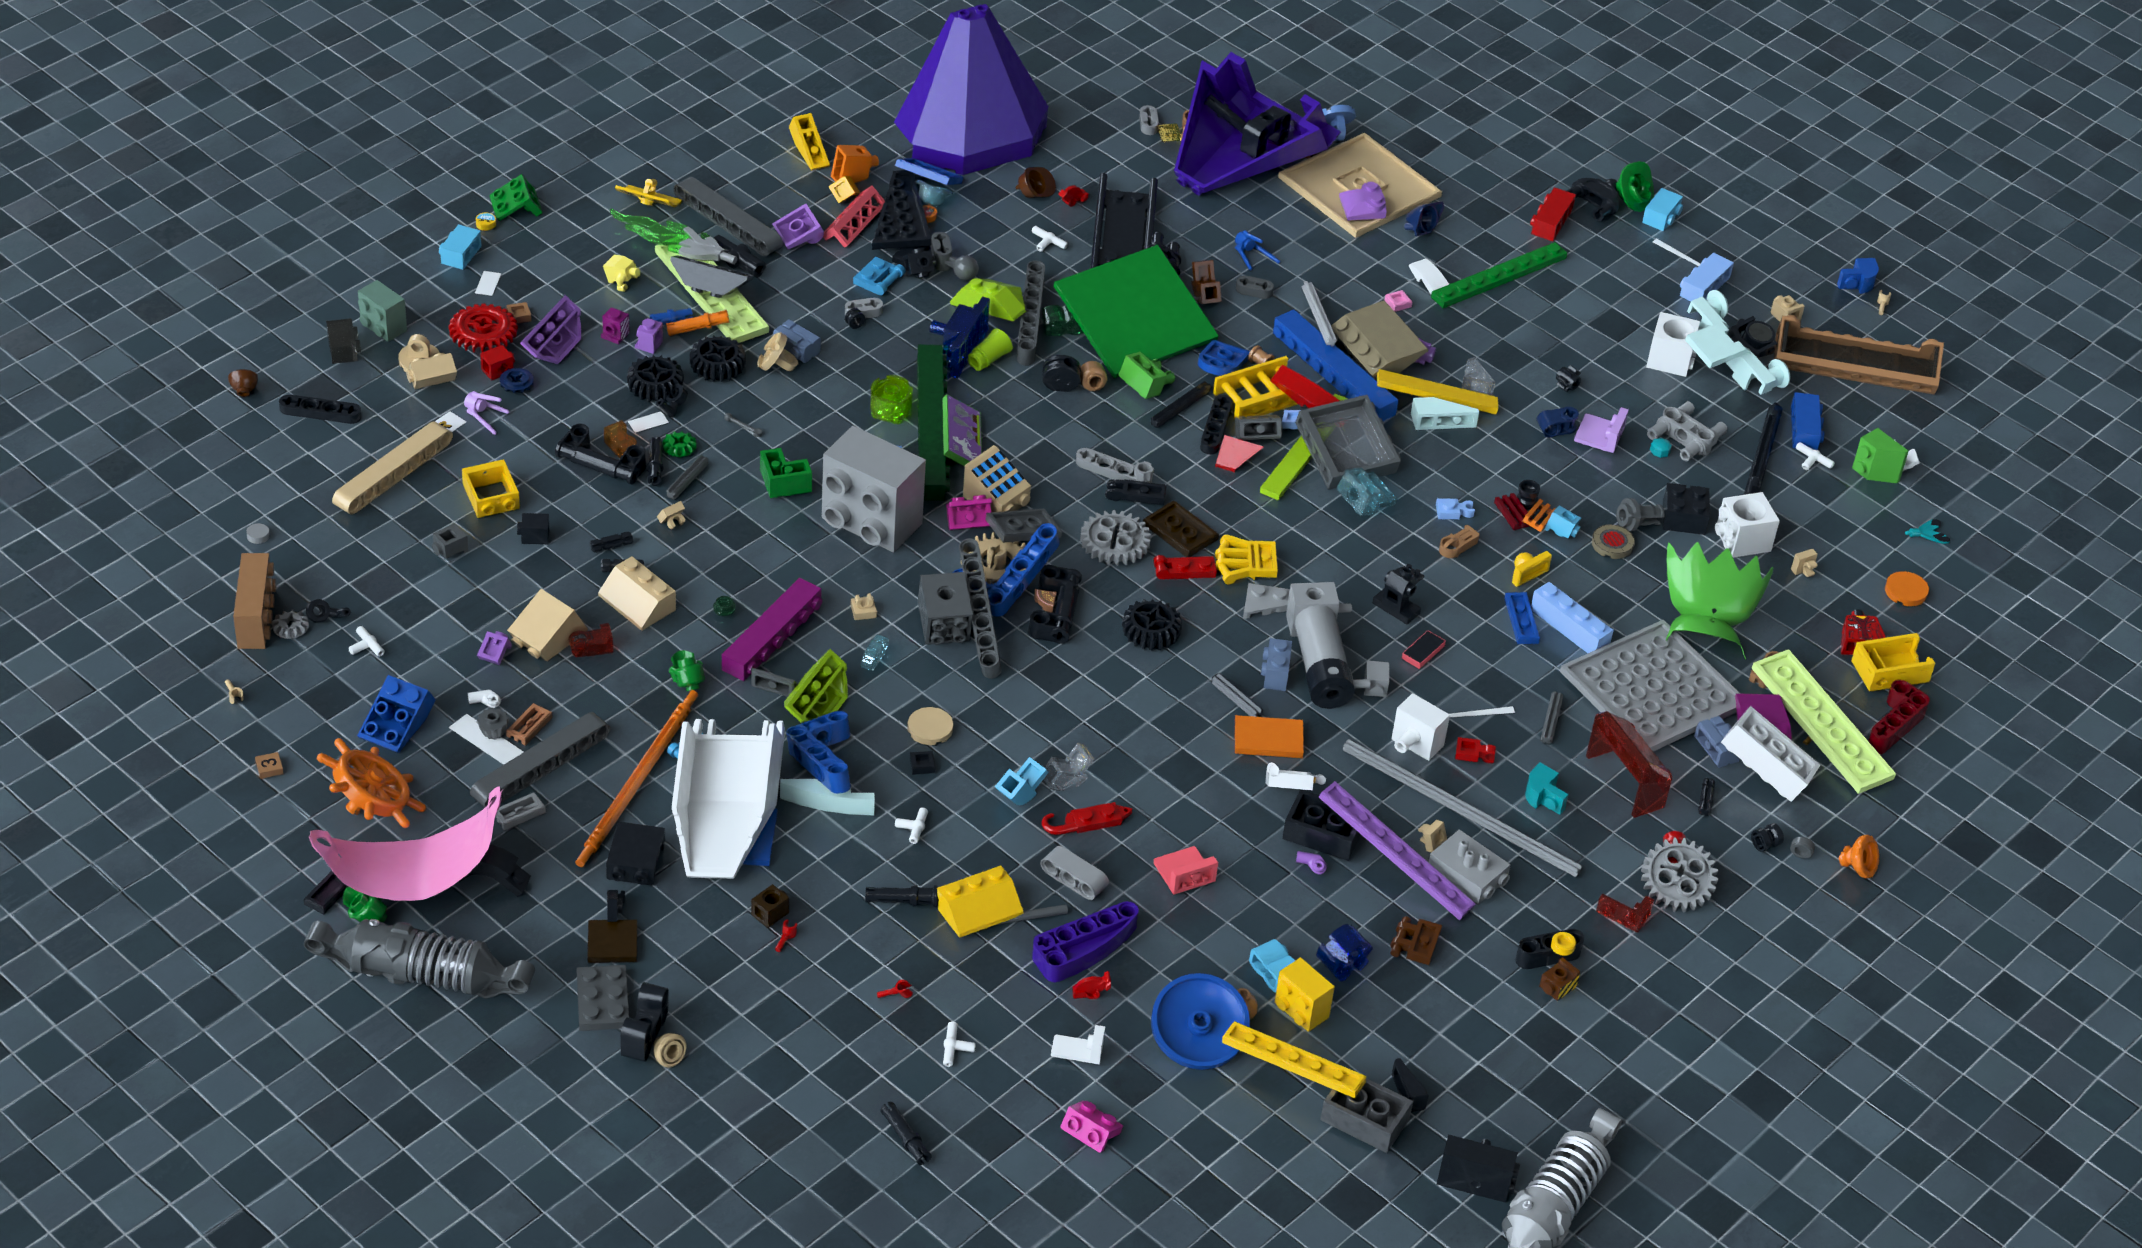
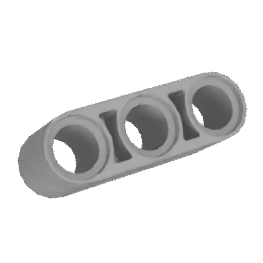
[1041,846,1109,900]

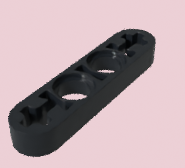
[279,395,362,424]
[1200,395,1232,455]

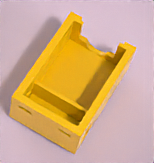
[1851,633,1935,692]

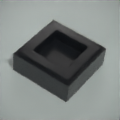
[910,751,936,775]

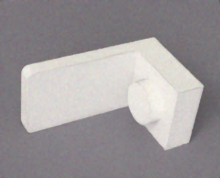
[1051,1025,1105,1064]

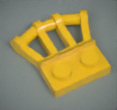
[1215,535,1278,585]

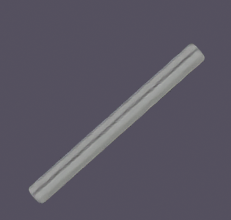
[1302,281,1337,347]

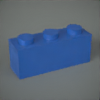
[1791,392,1824,450]

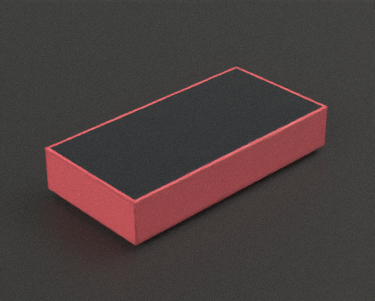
[1401,631,1446,669]

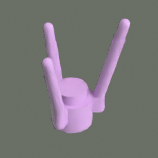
[464,391,509,435]

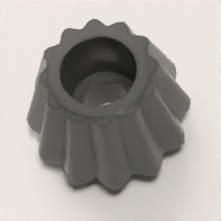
[477,708,509,740]

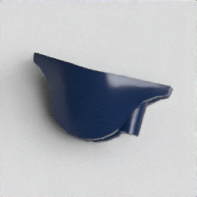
[1404,201,1445,236]

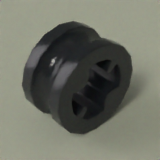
[844,308,865,329]

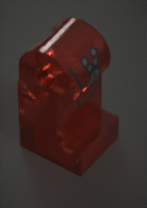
[568,623,613,657]

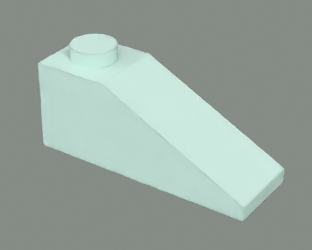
[1411,397,1479,430]

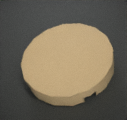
[907,707,953,745]

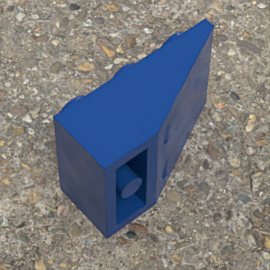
[357,675,436,753]

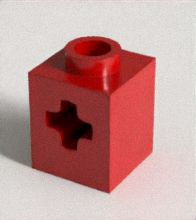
[480,345,515,381]

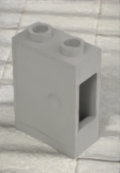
[1428,830,1511,905]

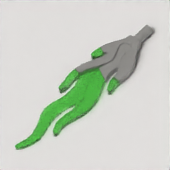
[610,208,737,264]

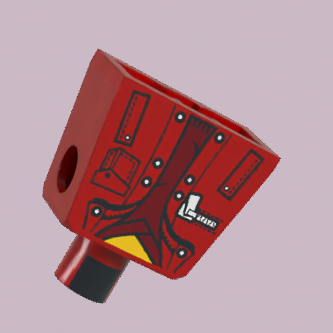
[1841,609,1886,655]

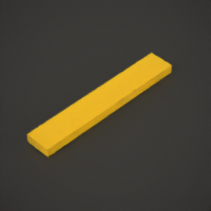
[1377,369,1498,414]
[1222,1021,1366,1098]

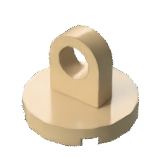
[757,332,798,371]
[398,334,440,372]

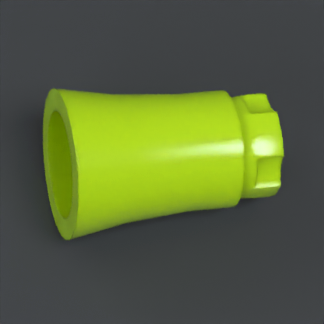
[967,328,1013,371]

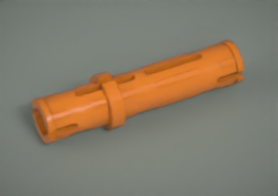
[666,309,730,336]

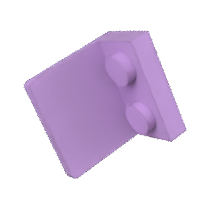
[1574,407,1629,453]

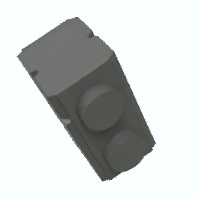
[1235,415,1282,440]

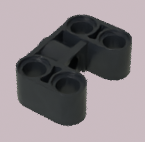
[1240,106,1291,159]
[621,982,669,1062]

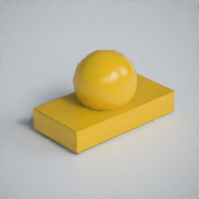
[1512,551,1552,587]

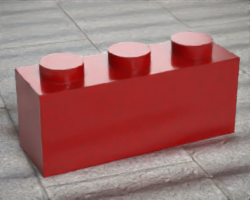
[1530,187,1576,241]

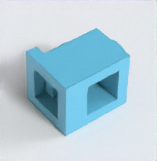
[1544,505,1581,538]

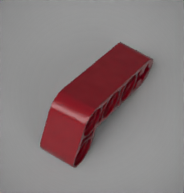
[1868,680,1930,754]

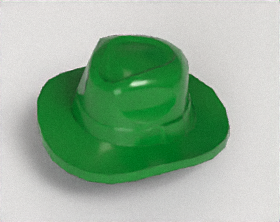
[1616,161,1654,212]

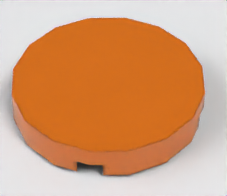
[1885,571,1929,606]

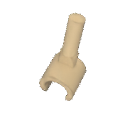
[1877,290,1891,315]
[225,680,244,704]

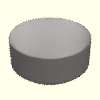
[247,523,269,544]

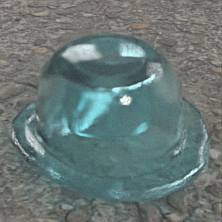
[916,180,954,207]

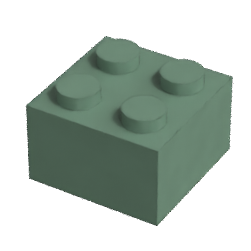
[358,280,407,342]

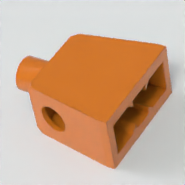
[831,145,879,183]

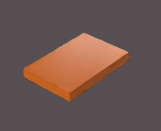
[1235,715,1304,758]

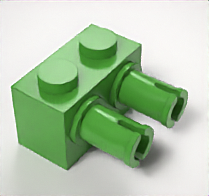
[1118,352,1175,399]

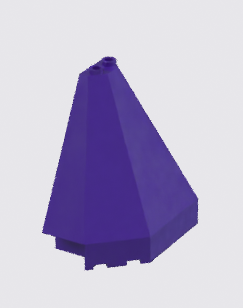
[894,4,1049,175]
[1174,52,1341,196]

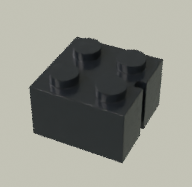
[1663,483,1710,535]

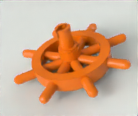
[317,738,426,828]

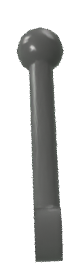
[724,413,762,437]

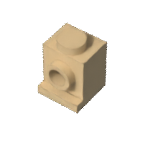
[1771,295,1805,321]

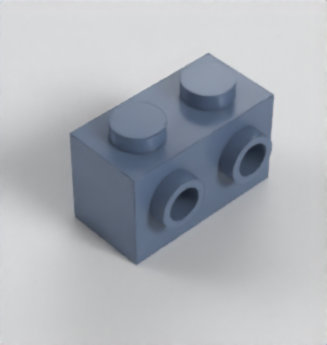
[1261,638,1292,691]

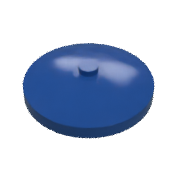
[1151,973,1250,1070]

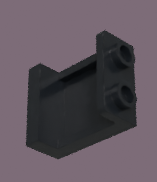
[606,821,665,885]

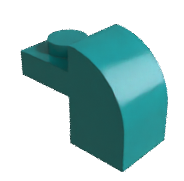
[1525,762,1568,815]

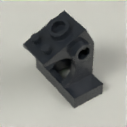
[1372,564,1425,625]

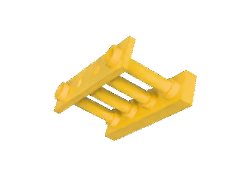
[1213,356,1298,419]

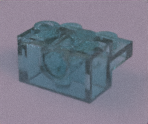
[1336,467,1398,516]

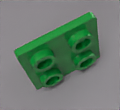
[490,174,543,221]

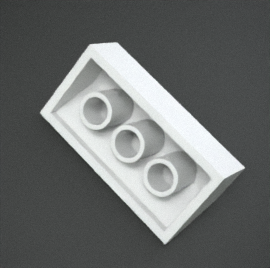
[1721,706,1820,802]

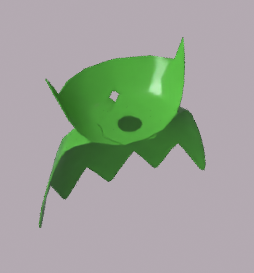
[1666,542,1773,660]

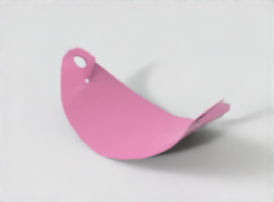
[309,786,503,901]

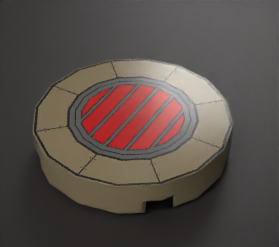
[1592,524,1635,559]

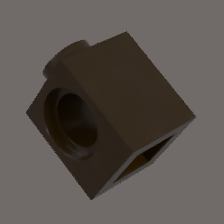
[751,884,789,928]

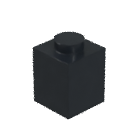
[517,513,550,545]

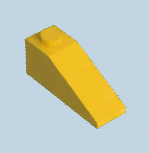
[789,113,830,170]

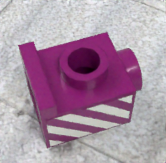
[601,307,629,345]

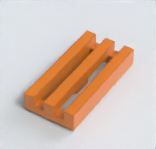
[1523,499,1556,532]

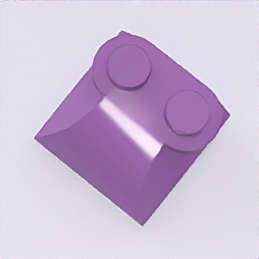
[1339,182,1387,221]
[772,204,824,249]

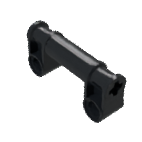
[555,424,646,485]
[1028,564,1082,644]

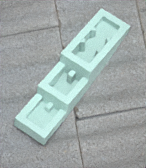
[780,779,875,815]

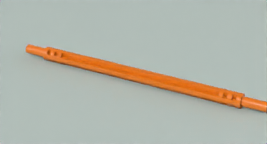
[575,690,698,867]

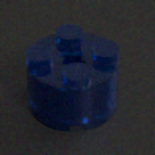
[1316,924,1373,982]

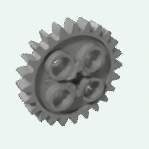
[1080,510,1151,566]
[1641,837,1718,912]

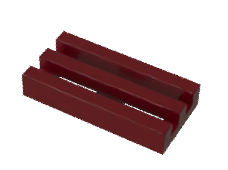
[1494,493,1533,530]

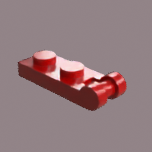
[1153,555,1217,579]

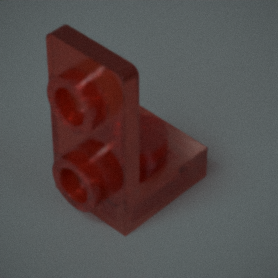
[1596,894,1654,933]

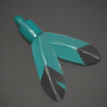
[1905,519,1950,544]

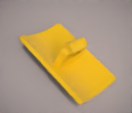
[615,179,682,207]

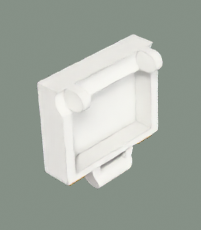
[1265,762,1326,790]

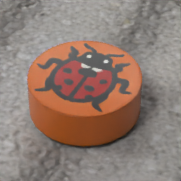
[923,205,937,223]

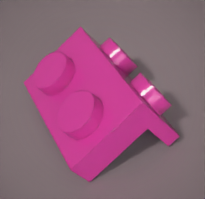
[946,495,992,530]
[1061,1100,1123,1153]

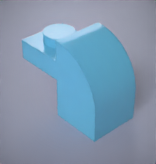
[995,757,1049,805]

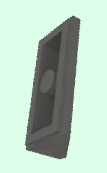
[751,668,797,697]

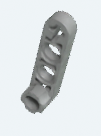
[1076,448,1154,483]

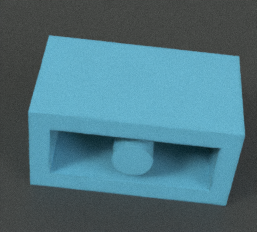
[1642,188,1683,231]
[439,224,481,270]

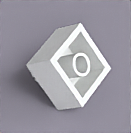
[1392,693,1450,761]

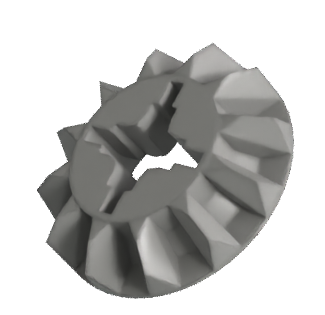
[272,609,309,639]

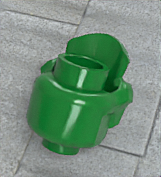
[669,650,705,691]
[343,886,387,922]

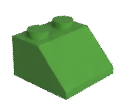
[1852,428,1909,483]

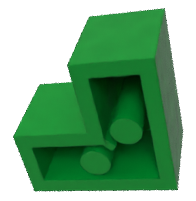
[760,448,812,498]

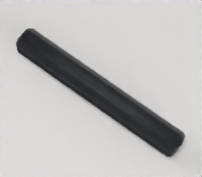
[1150,381,1211,428]

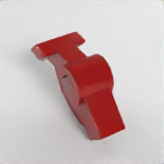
[1058,185,1089,207]
[1072,971,1111,999]

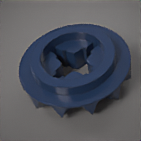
[500,368,534,393]

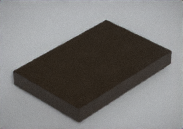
[1143,500,1219,557]

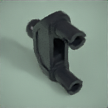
[1567,178,1619,221]

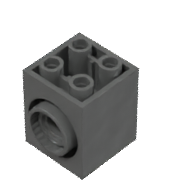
[918,572,973,645]

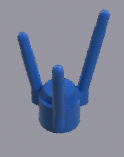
[1235,230,1280,270]

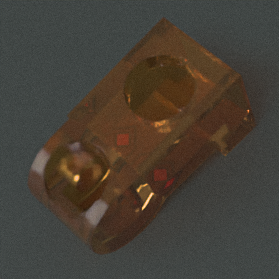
[604,420,637,458]

